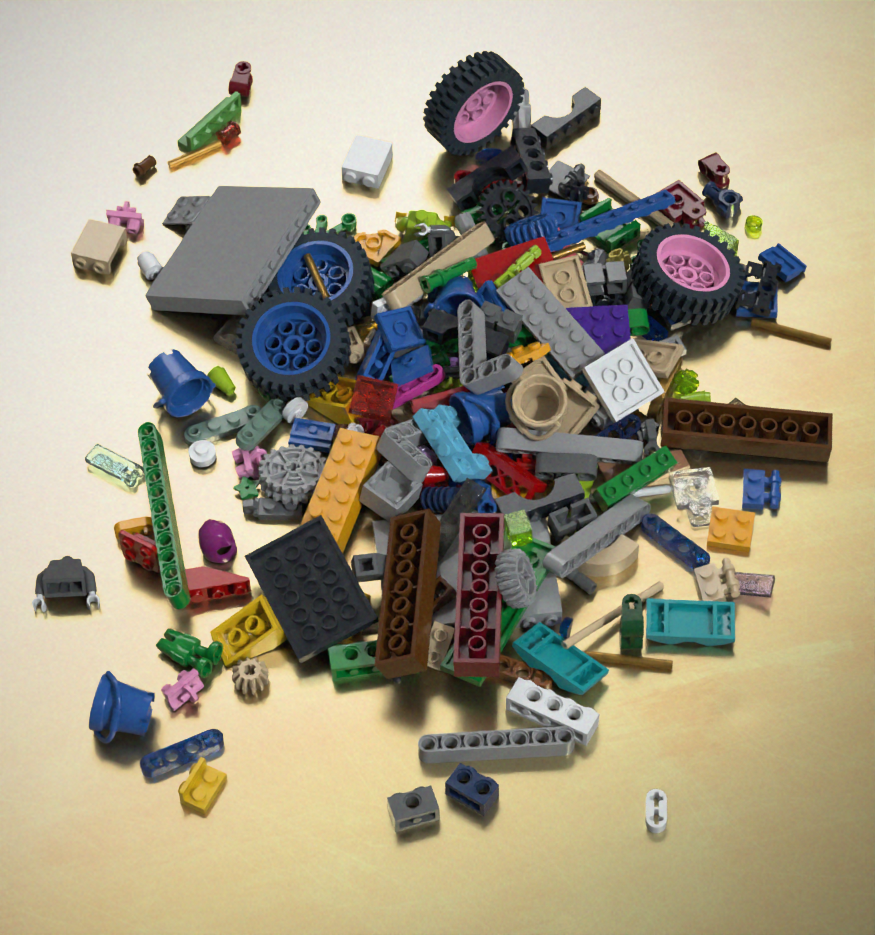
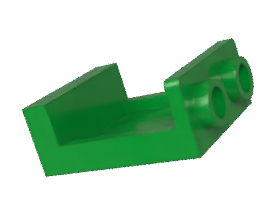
[579,197,641,255]

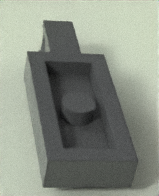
[243,498,303,521]

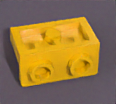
[178,757,227,814]

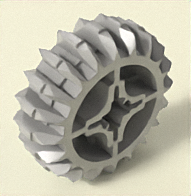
[495,549,537,608]

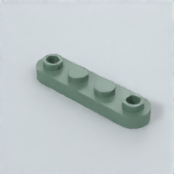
[235,399,286,451]
[184,405,262,446]

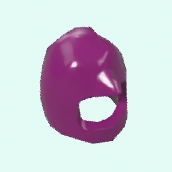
[198,519,237,563]

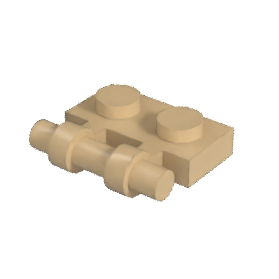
[694,558,740,602]

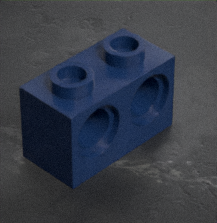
[445,763,499,816]

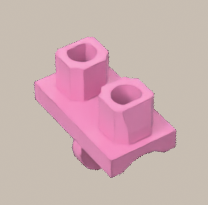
[106,201,144,234]
[231,446,267,480]
[161,668,204,711]

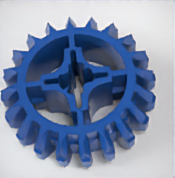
[504,213,558,247]

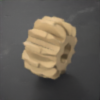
[231,657,269,695]

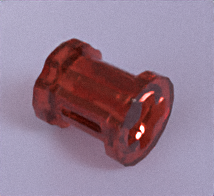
[216,120,242,145]

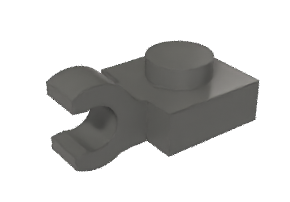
[641,419,660,458]

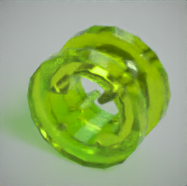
[744,215,763,234]

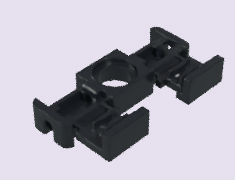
[735,261,782,317]

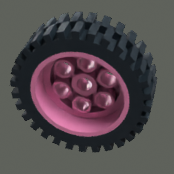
[423,51,525,156]
[631,223,745,325]

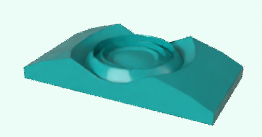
[646,598,735,646]
[512,622,609,695]

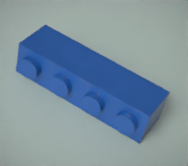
[355,328,395,391]

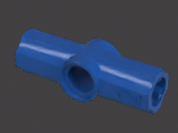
[467,479,497,513]

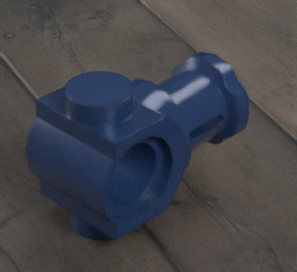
[702,181,743,219]

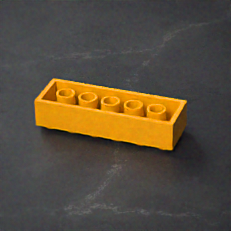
[300,428,382,553]

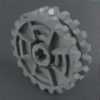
[259,444,326,505]

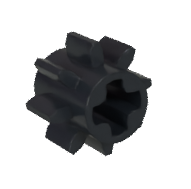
[565,179,589,203]

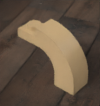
[561,534,639,577]

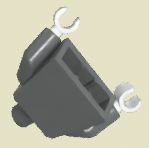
[414,223,460,258]
[31,555,100,612]

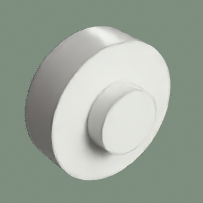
[282,397,308,423]
[188,440,216,467]

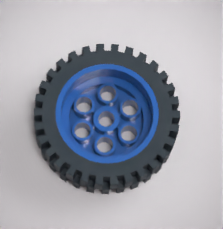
[264,227,375,332]
[236,287,351,402]

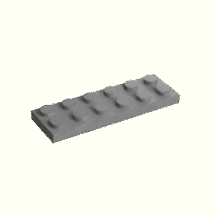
[496,267,605,380]

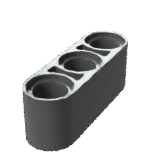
[535,453,598,481]

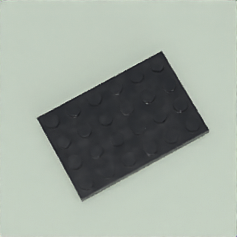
[244,515,379,663]

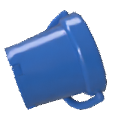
[423,276,483,320]
[147,349,216,417]
[449,385,514,446]
[88,670,156,743]

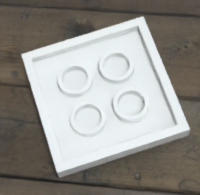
[581,338,665,423]

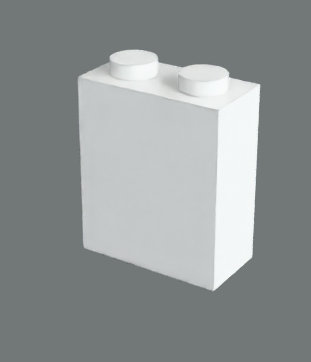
[341,134,393,189]

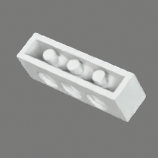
[506,677,599,746]

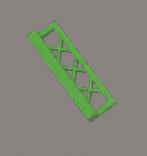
[177,91,242,152]

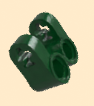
[619,594,644,650]

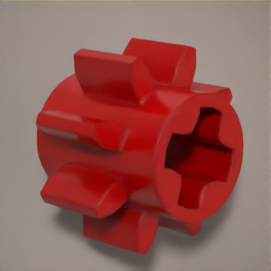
[515,453,536,476]

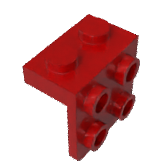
[118,530,160,573]

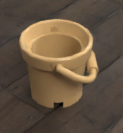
[505,374,567,441]

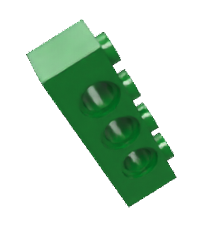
[592,446,678,512]
[328,640,382,681]

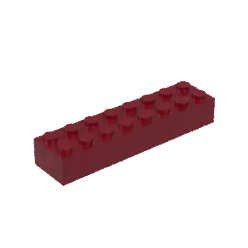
[453,513,505,677]

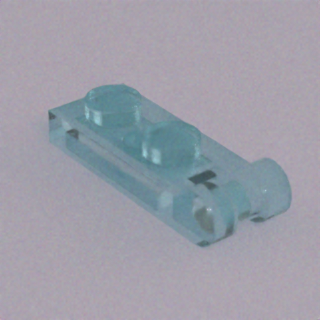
[84,443,144,487]

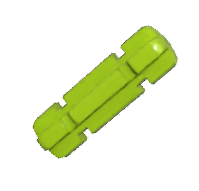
[507,245,541,276]

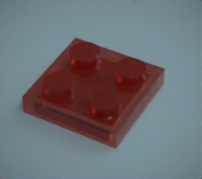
[349,375,399,422]

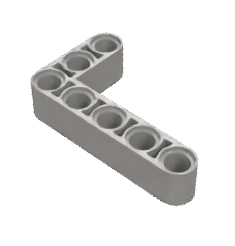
[458,300,523,395]
[376,419,432,483]

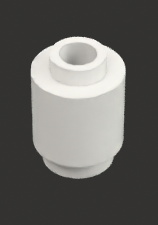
[137,251,163,280]

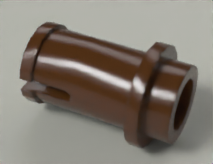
[132,155,157,177]

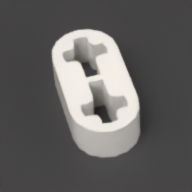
[645,789,667,833]

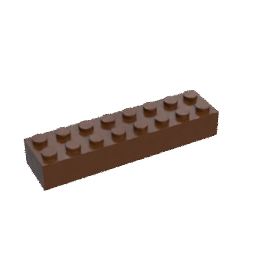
[660,398,833,462]
[374,509,441,679]

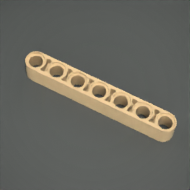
[382,222,495,310]

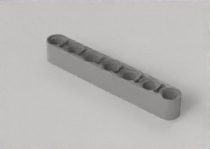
[496,428,643,465]
[543,495,651,578]
[418,726,575,763]

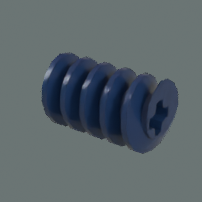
[421,486,469,514]

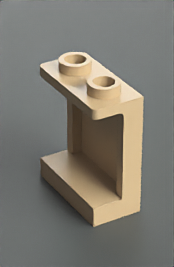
[71,219,128,275]
[556,378,601,434]

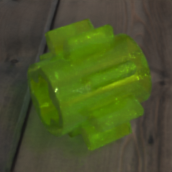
[674,368,700,394]

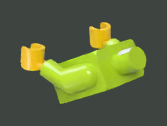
[394,209,455,242]

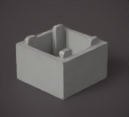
[359,461,423,522]

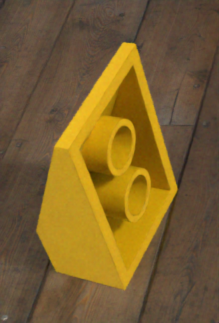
[302,377,377,425]
[210,594,287,667]

